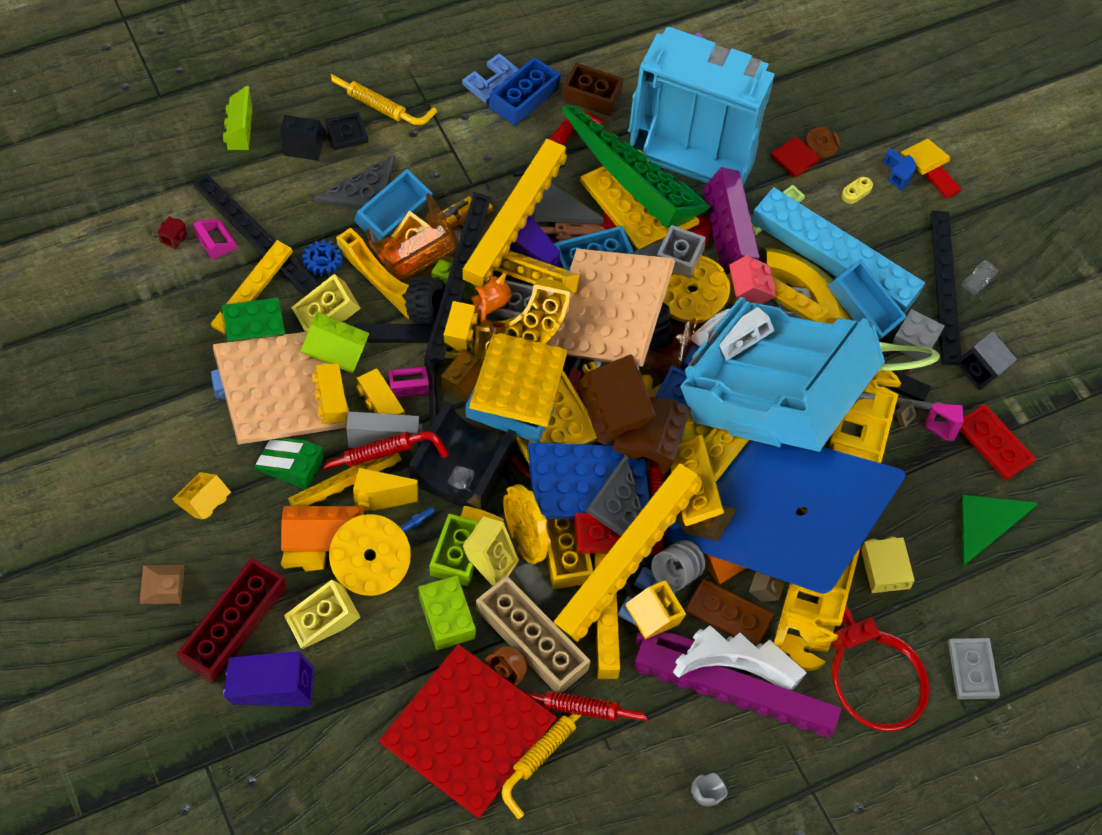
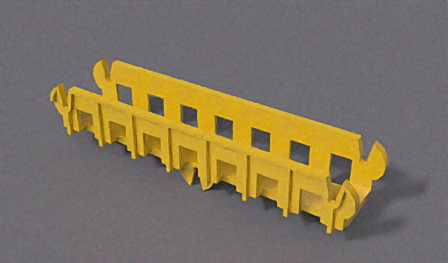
[774,371,901,671]

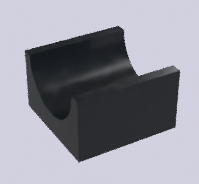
[409,401,516,511]

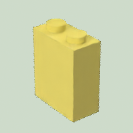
[861,537,915,593]

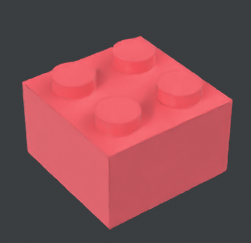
[729,255,776,304]

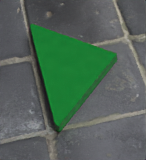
[961,495,1037,565]

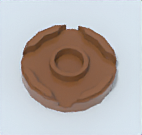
[805,127,840,158]

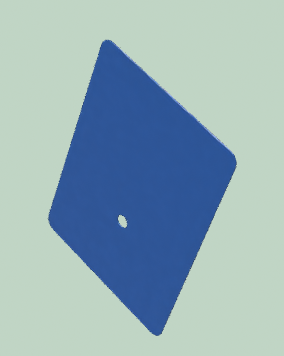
[663,440,905,594]

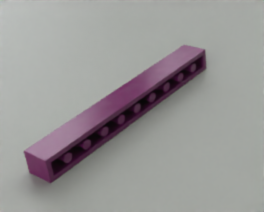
[634,640,841,737]

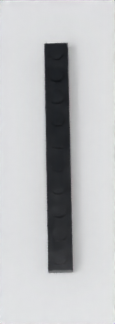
[193,174,321,297]
[425,192,491,363]
[930,211,962,365]

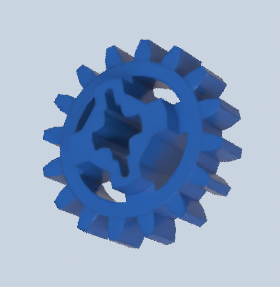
[302,240,343,277]

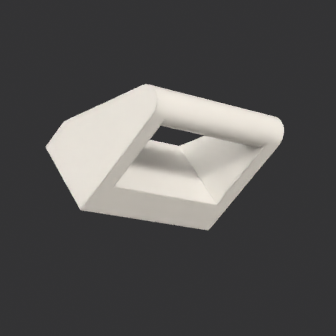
[691,309,730,347]

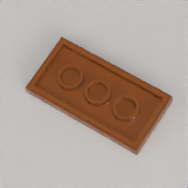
[685,578,775,646]

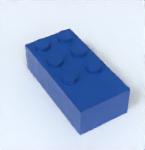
[489,57,561,126]

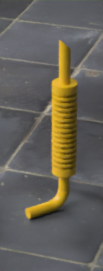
[331,74,437,126]
[502,713,582,819]

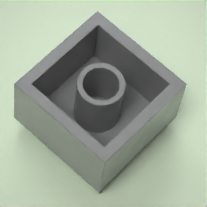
[657,225,706,278]
[892,309,944,361]

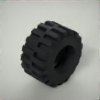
[405,277,446,324]

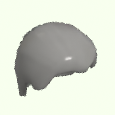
[691,773,728,807]

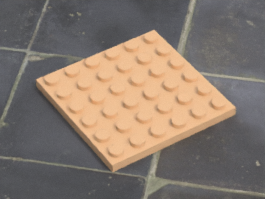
[547,249,675,367]
[213,331,349,445]

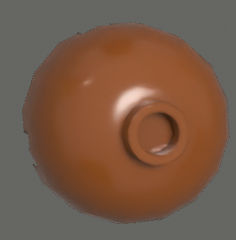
[485,646,527,686]

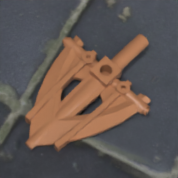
[540,222,606,242]

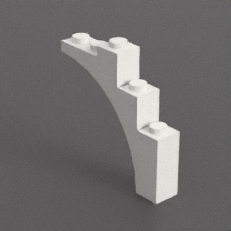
[673,626,806,691]

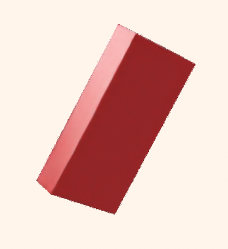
[925,166,961,199]

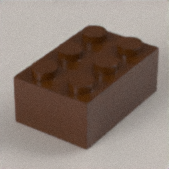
[562,62,624,116]

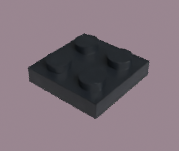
[325,112,368,150]

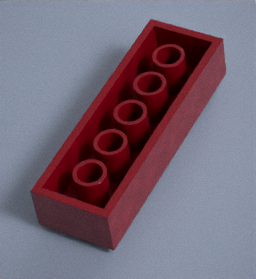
[176,557,287,684]

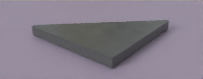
[314,154,395,209]
[533,183,604,224]
[585,454,653,555]

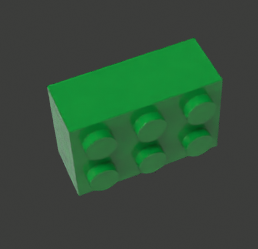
[221,298,285,342]

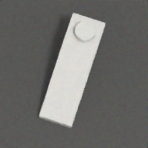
[719,307,774,361]

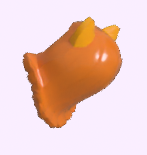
[472,272,511,323]

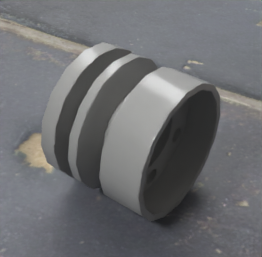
[651,540,705,591]

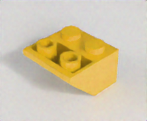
[444,301,479,352]
[625,580,686,639]

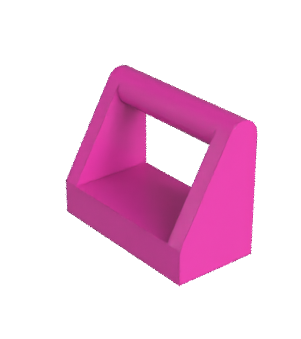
[193,219,238,260]
[388,366,429,398]
[923,403,963,441]

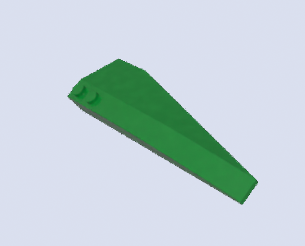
[561,105,710,228]

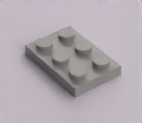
[948,638,1000,699]

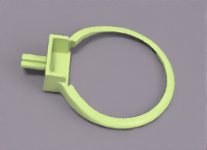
[878,342,940,371]

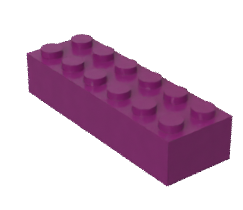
[703,167,760,274]

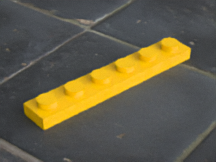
[211,240,293,334]
[771,276,831,323]
[288,453,402,506]

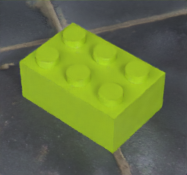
[429,514,479,587]
[418,576,476,651]

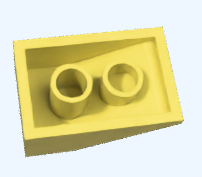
[291,274,361,332]
[463,516,519,586]
[284,580,361,649]

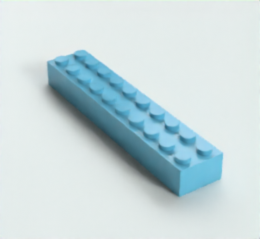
[751,187,925,314]

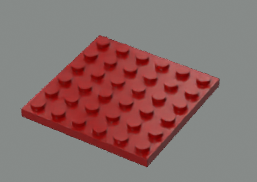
[379,644,557,819]

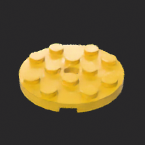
[663,255,730,324]
[504,484,550,564]
[329,514,411,596]

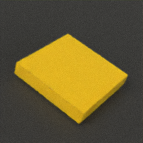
[900,139,950,175]

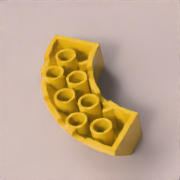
[764,247,854,324]
[474,278,571,363]

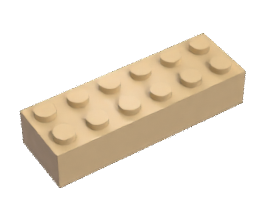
[476,575,590,693]

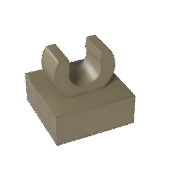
[893,400,917,428]

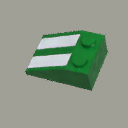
[254,438,324,489]

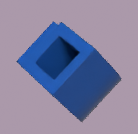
[883,149,916,191]

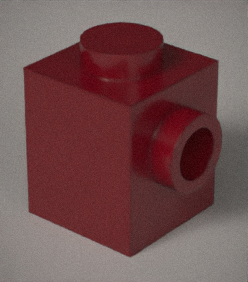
[157,216,187,250]

